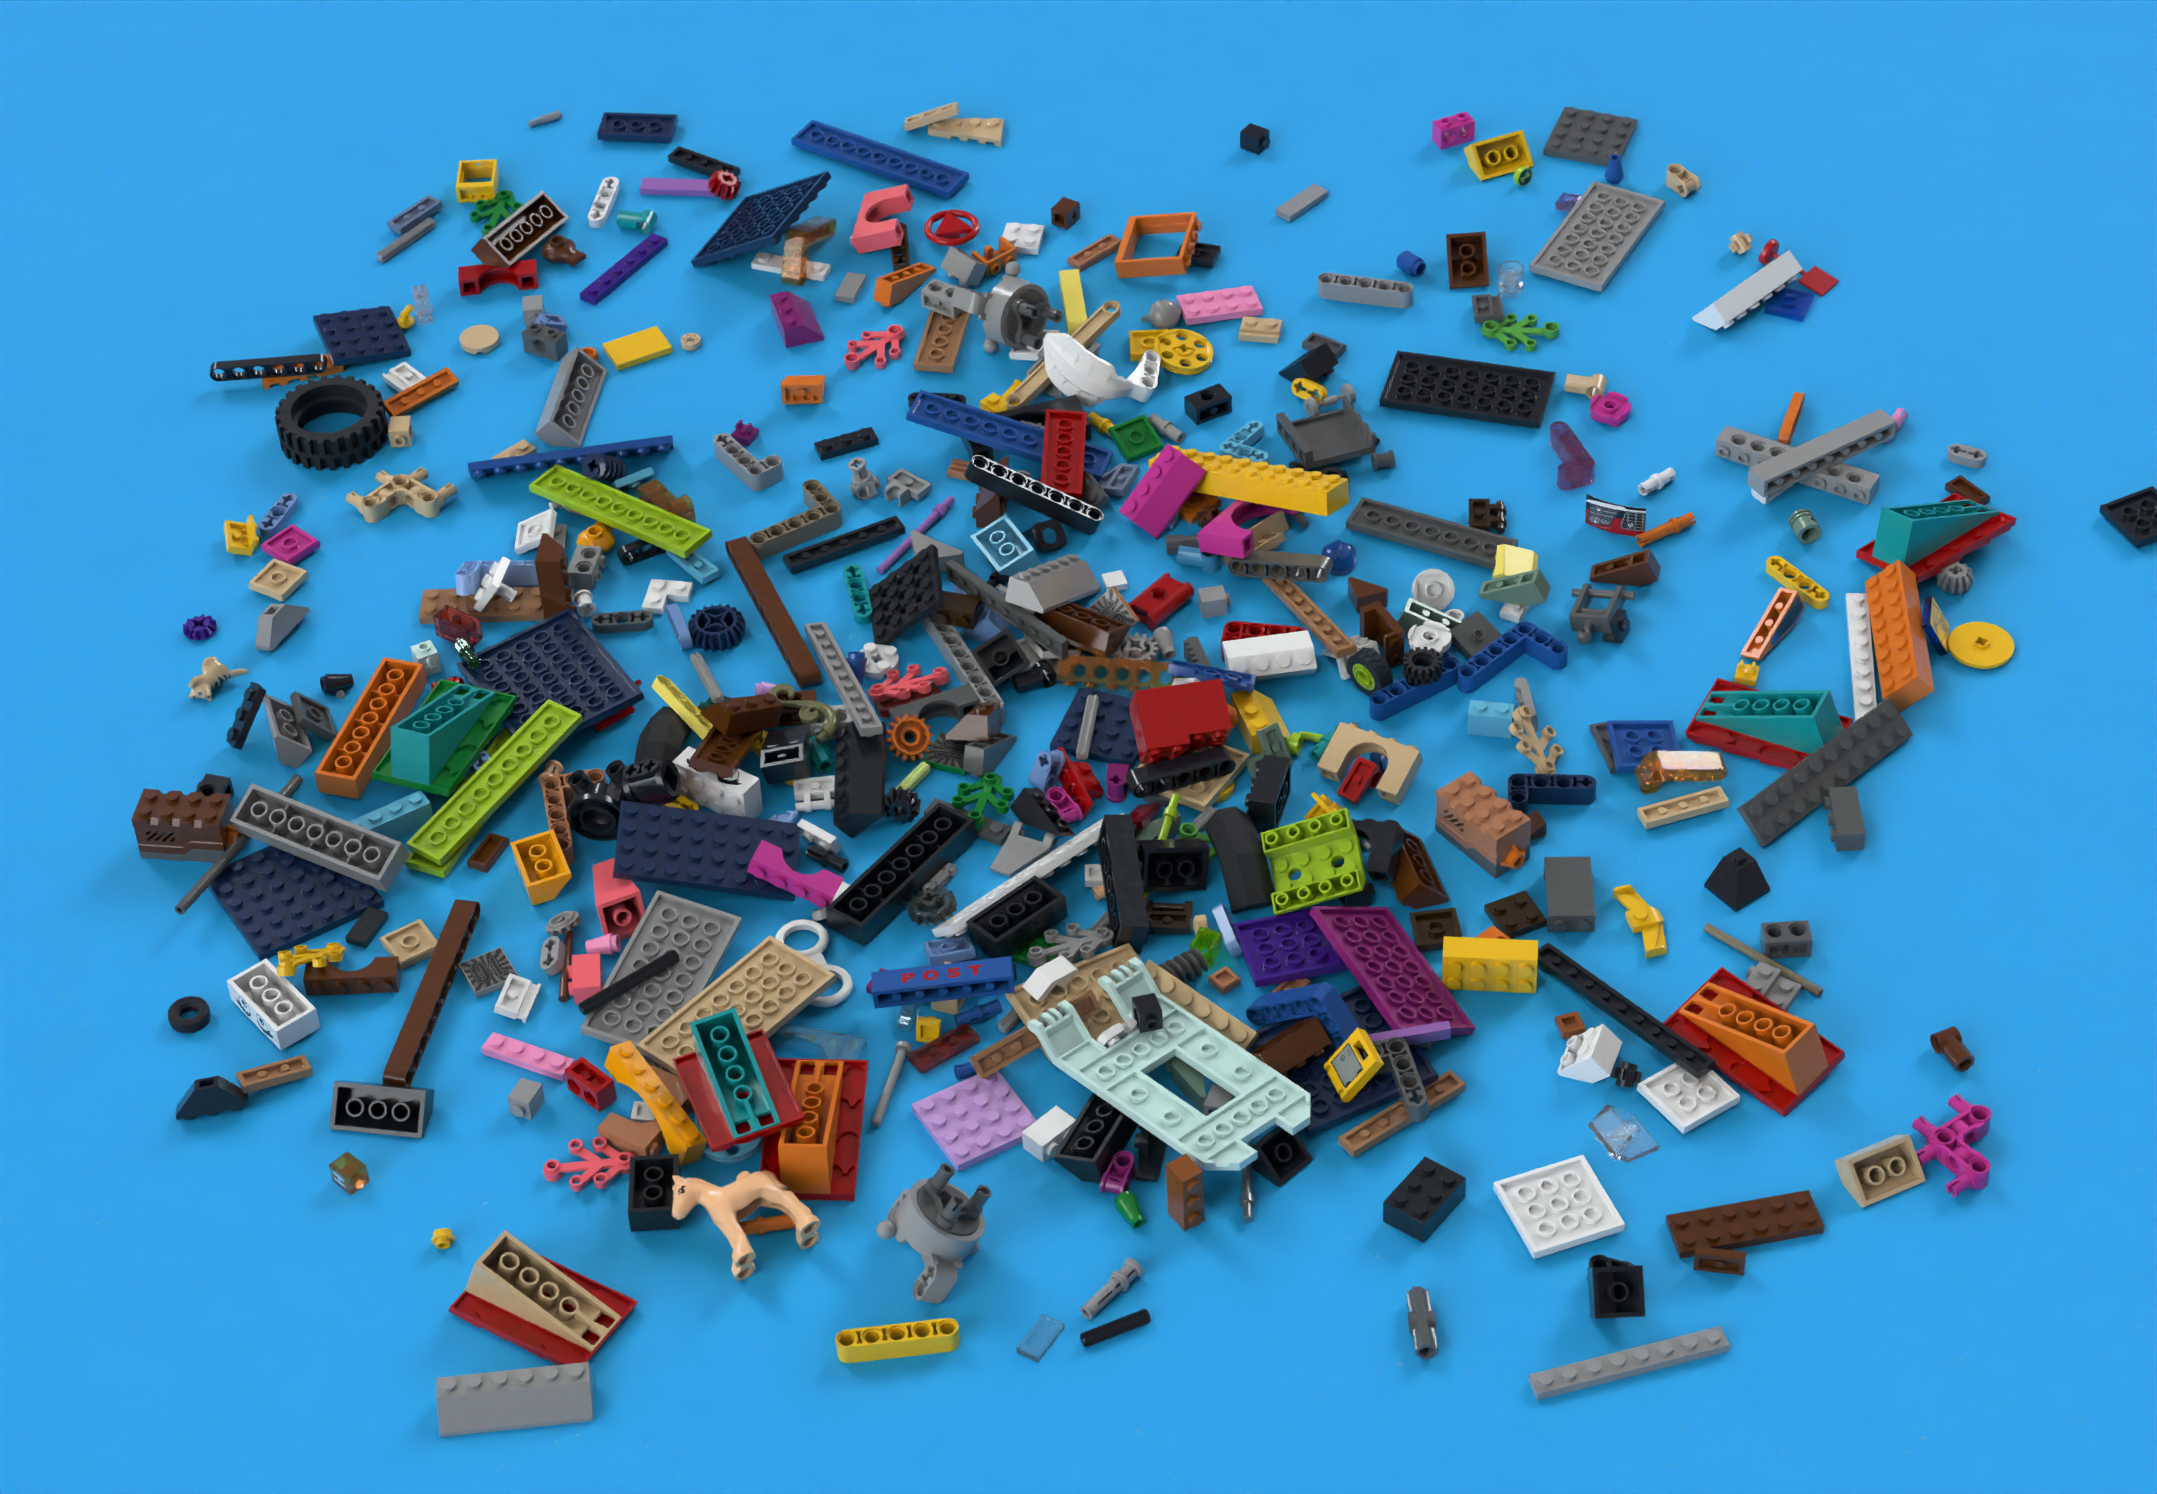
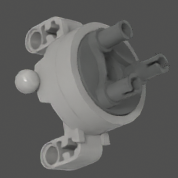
[950,261,1063,353]
[876,1163,992,1304]

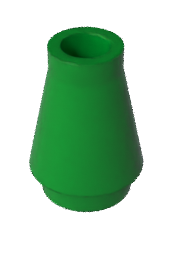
[1115,1191,1146,1228]

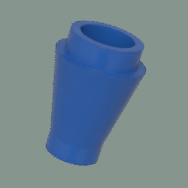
[1604,154,1624,184]
[846,652,867,684]

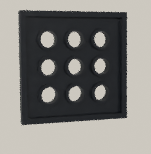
[869,544,944,645]

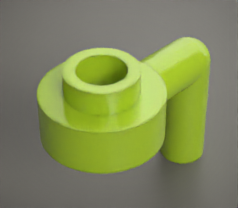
[1286,731,1323,756]

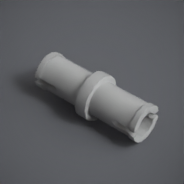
[1148,413,1186,444]

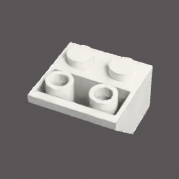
[1557,1024,1622,1083]

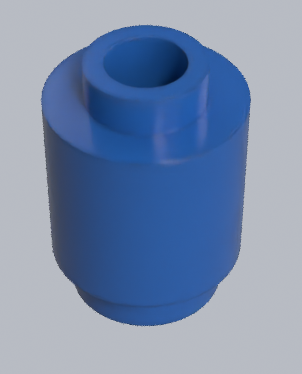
[1397,251,1426,277]

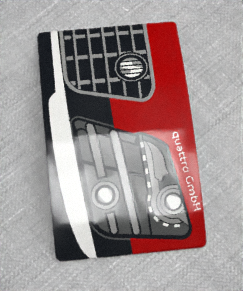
[1585,494,1646,537]

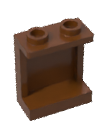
[1360,601,1405,668]

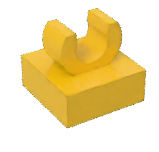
[1734,660,1760,687]
[916,1016,941,1045]

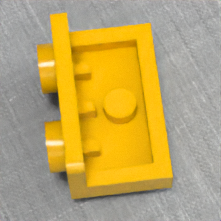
[223,515,259,556]

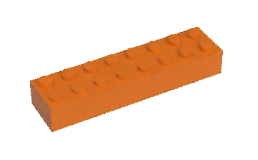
[1865,560,1934,713]
[314,657,427,799]

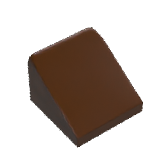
[1528,810,1546,840]

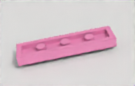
[481,1032,575,1082]

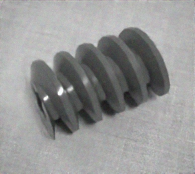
[1158,948,1208,984]

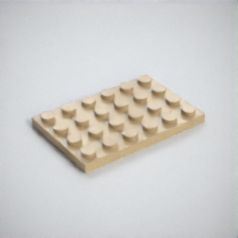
[1005,943,1141,1061]

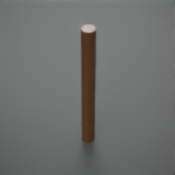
[558,929,574,1002]

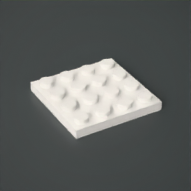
[1493,1155,1625,1259]

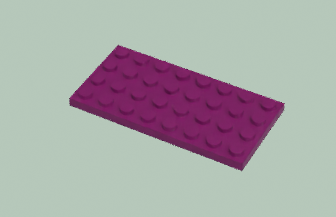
[1309,906,1475,1035]

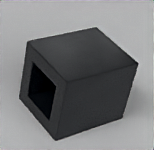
[1240,123,1270,155]

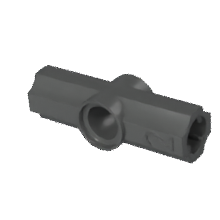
[1406,1286,1438,1359]

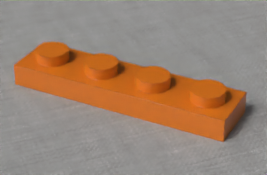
[383,367,459,417]

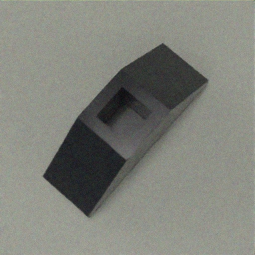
[176,1076,249,1120]

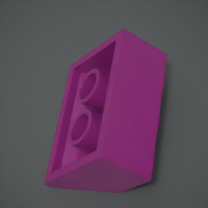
[770,291,824,348]

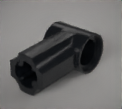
[1011,660,1058,693]

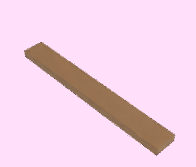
[1261,578,1357,659]

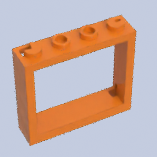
[1114,212,1202,279]

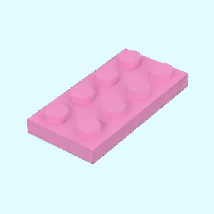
[1176,286,1263,325]

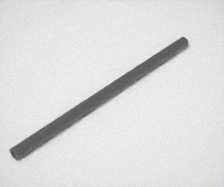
[175,774,303,915]

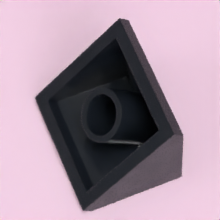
[1252,1125,1313,1187]

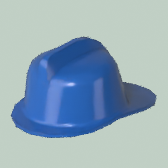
[1322,539,1356,576]

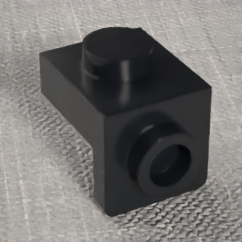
[1602,609,1630,644]

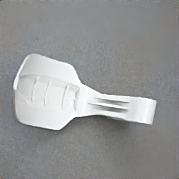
[1044,332,1161,407]

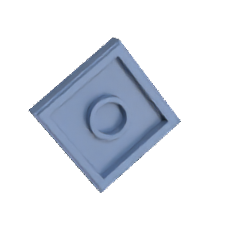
[923,934,976,965]

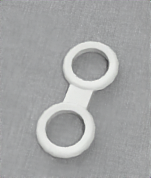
[775,919,853,1007]

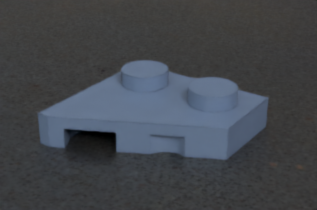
[1099,463,1140,497]

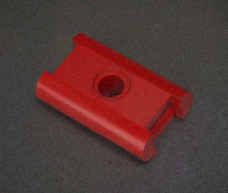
[1128,573,1195,630]

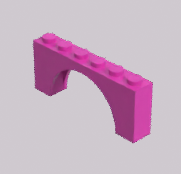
[1197,500,1299,559]

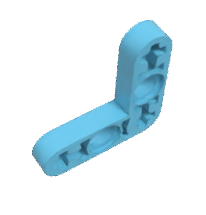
[1219,420,1270,465]

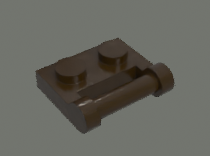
[1147,900,1193,934]

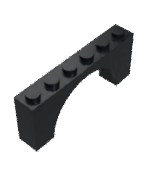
[961,395,1091,461]

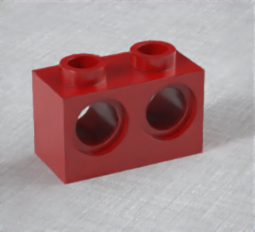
[564,1057,617,1112]

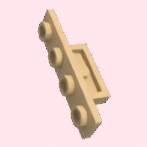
[1221,510,1289,566]

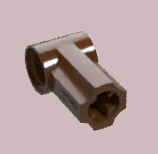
[1930,1026,1975,1072]

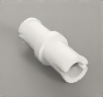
[1638,467,1676,496]

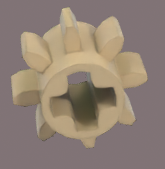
[1728,231,1753,255]

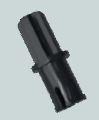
[806,845,849,873]

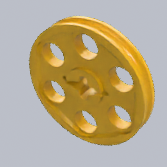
[1153,329,1213,375]

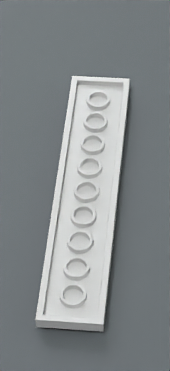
[932,813,1124,938]

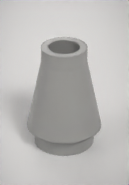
[1153,627,1176,659]

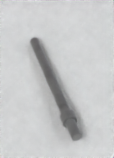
[1240,1141,1255,1223]

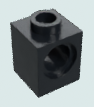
[1132,993,1163,1033]

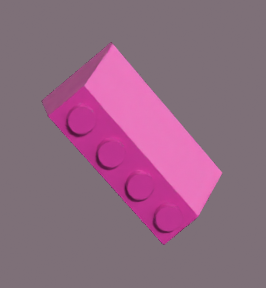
[1119,444,1207,540]

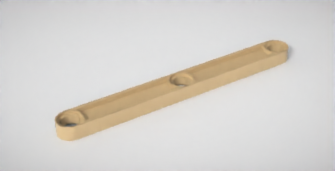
[1006,300,1121,410]

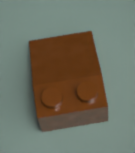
[1446,232,1489,289]

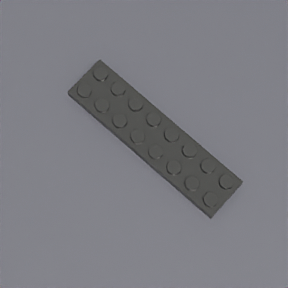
[1346,497,1518,570]

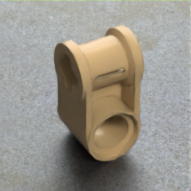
[1665,163,1701,197]

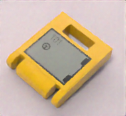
[1324,1028,1384,1102]

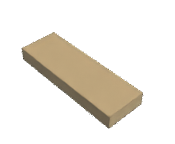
[903,102,960,131]

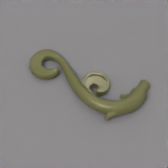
[769,684,841,744]

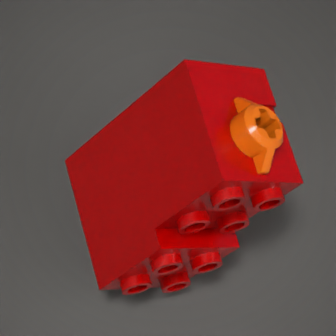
[1129,679,1237,765]

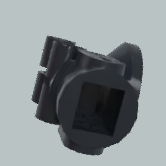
[566,758,681,841]

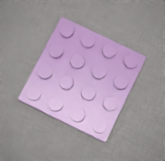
[911,1071,1037,1172]

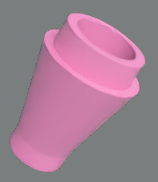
[586,932,621,955]

